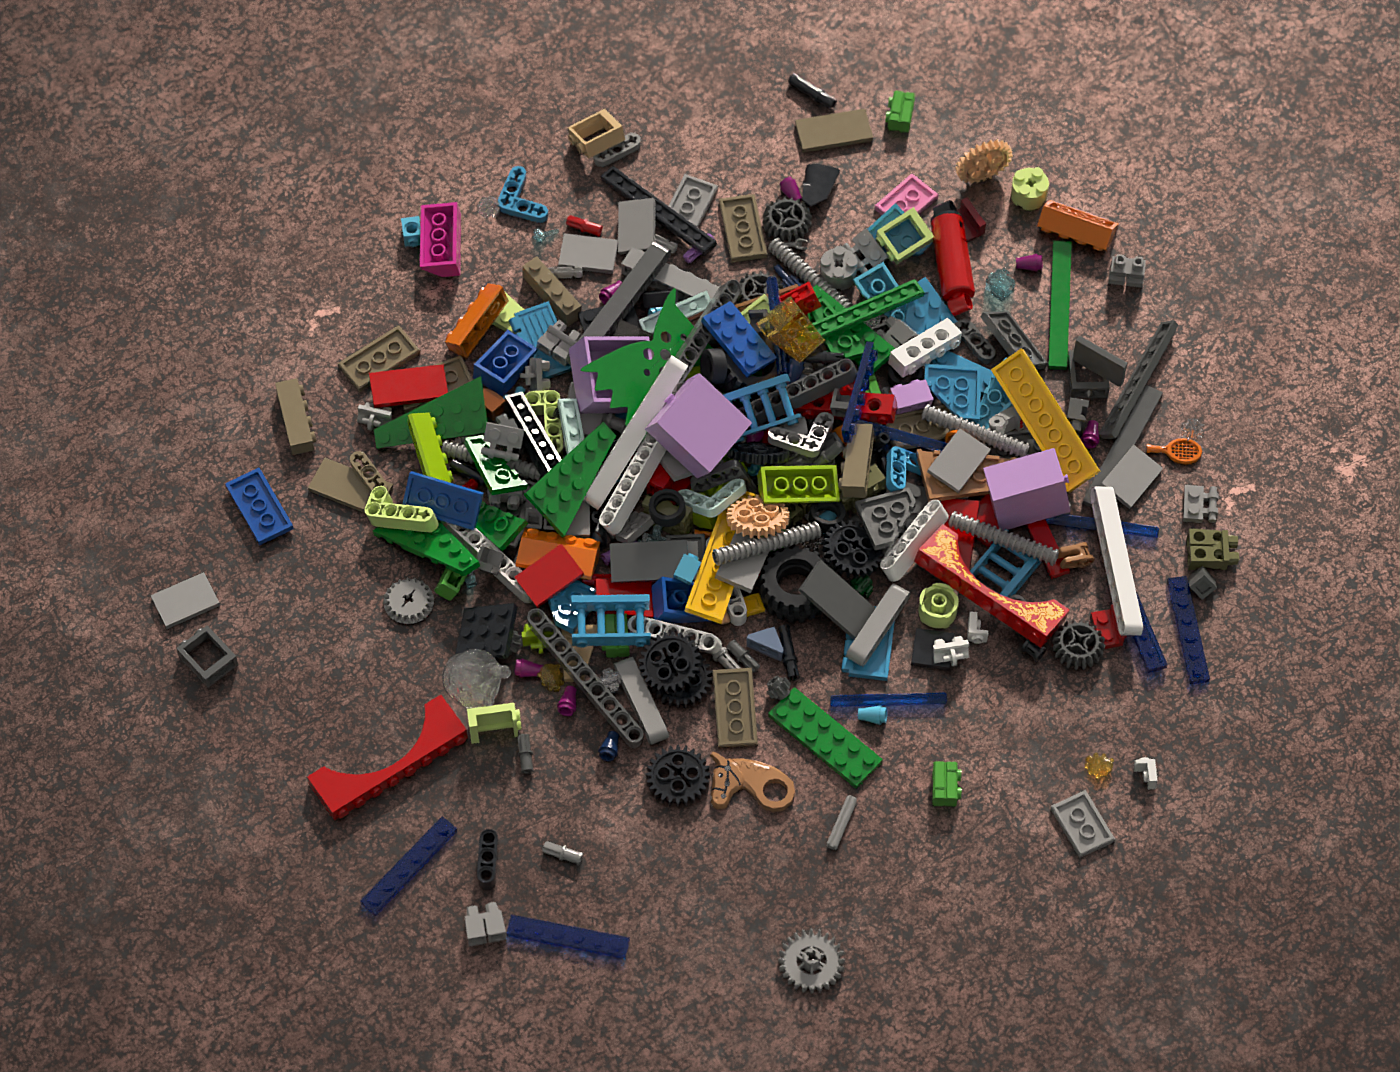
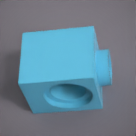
[401,216,421,247]
[673,553,701,585]

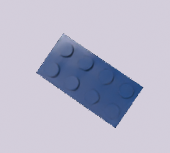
[701,301,777,377]
[225,468,294,545]
[402,471,484,530]

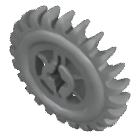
[778,928,845,993]

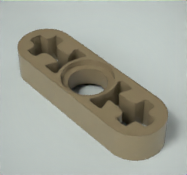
[350,451,388,493]

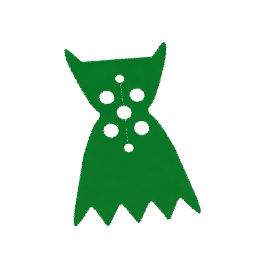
[580,288,714,441]

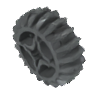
[762,196,812,242]
[736,270,784,304]
[1052,619,1105,670]

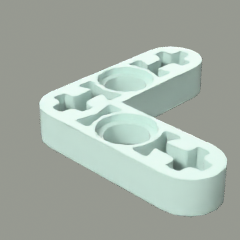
[677,479,747,518]

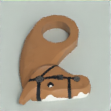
[710,752,795,812]

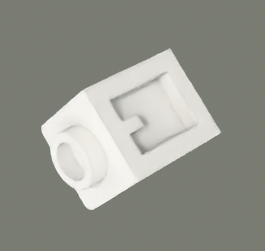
[967,612,988,644]
[1134,757,1157,789]

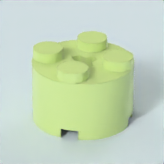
[1011,167,1049,210]
[918,583,959,629]

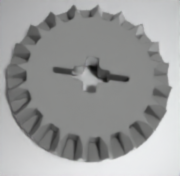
[383,577,434,624]

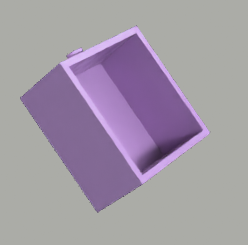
[569,337,652,414]
[645,373,752,478]
[983,448,1070,531]

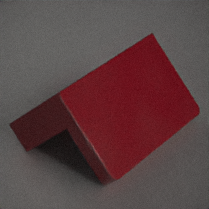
[957,197,986,242]

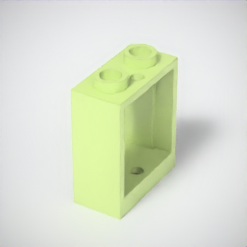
[876,207,934,265]

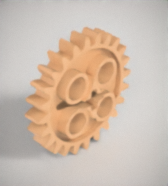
[955,139,1013,184]
[727,495,789,539]

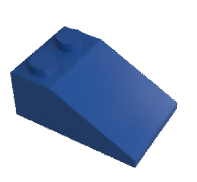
[473,330,538,397]
[651,577,710,624]

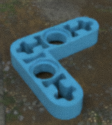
[498,166,548,223]
[886,446,921,492]

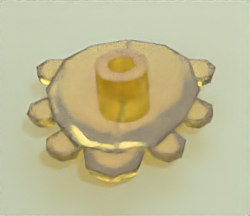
[537,663,564,692]
[1085,753,1114,779]

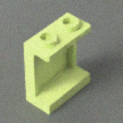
[467,703,522,744]

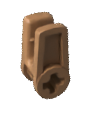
[1058,542,1095,569]

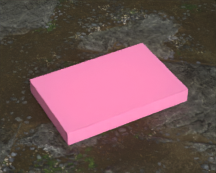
[875,174,939,215]

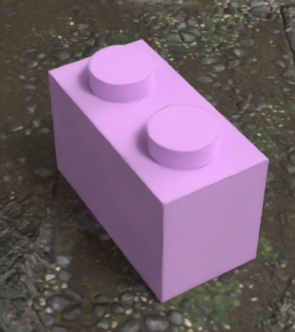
[889,380,933,415]

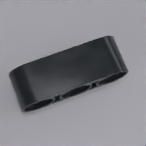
[477,829,499,891]

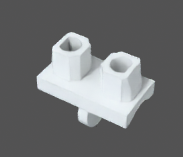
[933,636,969,666]

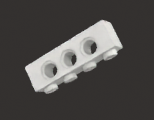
[888,318,962,378]

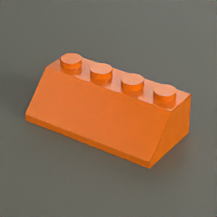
[1037,200,1118,251]
[445,283,509,359]
[515,528,601,580]

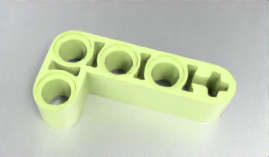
[525,390,564,459]
[365,486,439,532]

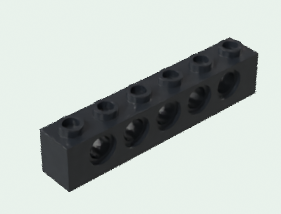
[504,392,562,478]

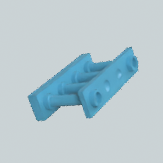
[723,374,802,444]
[970,528,1042,598]
[571,594,651,648]

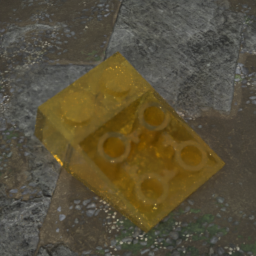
[756,296,825,362]

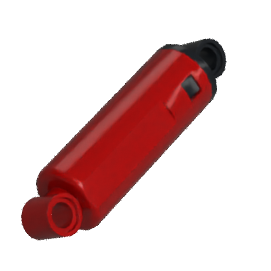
[930,200,975,316]

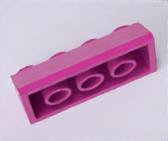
[420,202,461,277]

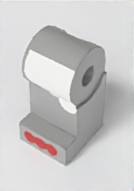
[989,406,1024,436]

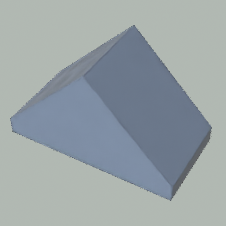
[746,627,784,662]

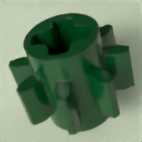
[850,575,874,598]

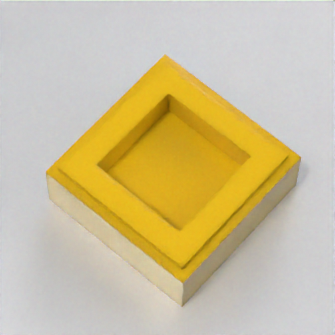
[743,593,765,617]

